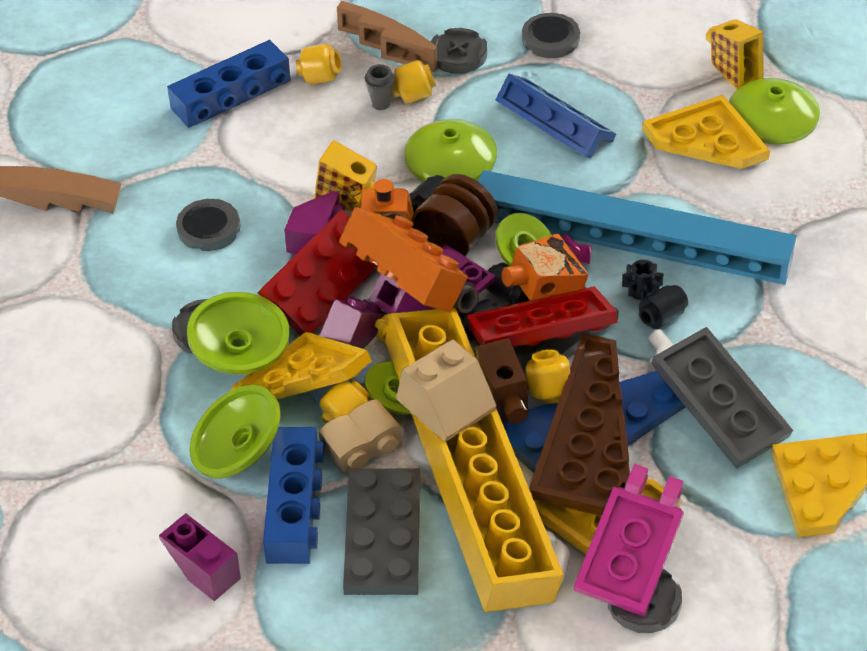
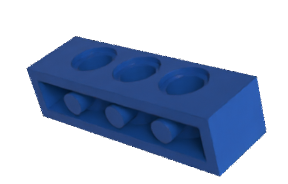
[167,39,291,128]
[263,427,324,564]

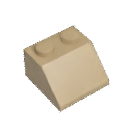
[396,339,496,442]

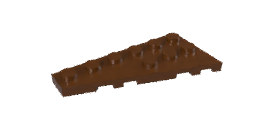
[529,333,630,516]

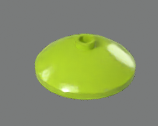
[729,78,820,144]
[405,119,497,181]
[187,292,289,375]
[189,385,280,479]

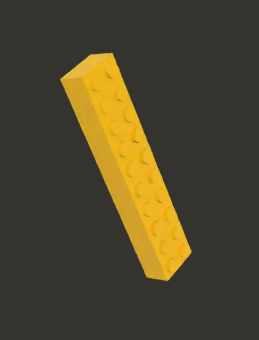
[385,308,564,612]

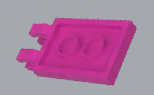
[573,464,684,617]

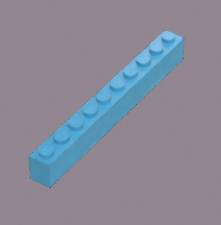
[478,170,797,285]

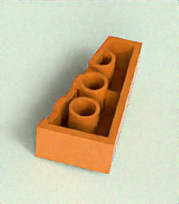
[339,207,468,313]

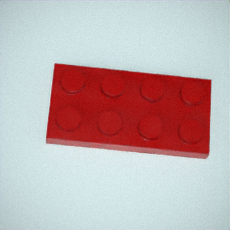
[257,209,377,336]
[466,286,618,347]

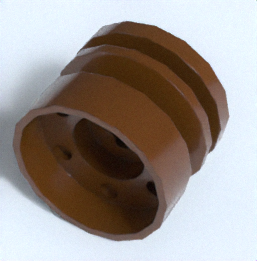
[412,174,498,257]

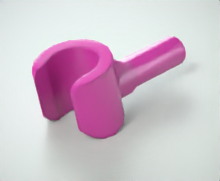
[561,234,592,264]

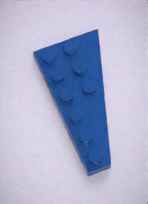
[502,371,685,473]

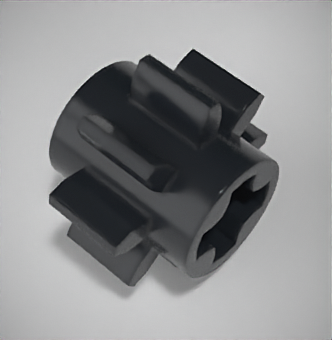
[622,260,664,300]

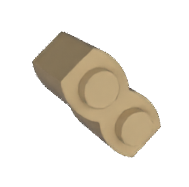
[318,399,402,474]

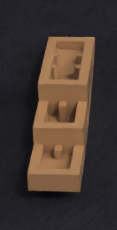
[336,1,438,72]
[0,166,121,214]

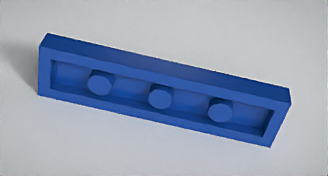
[495,74,617,158]

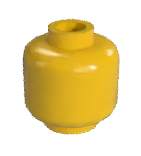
[295,43,342,85]
[392,60,436,104]
[525,350,570,404]
[319,379,370,424]

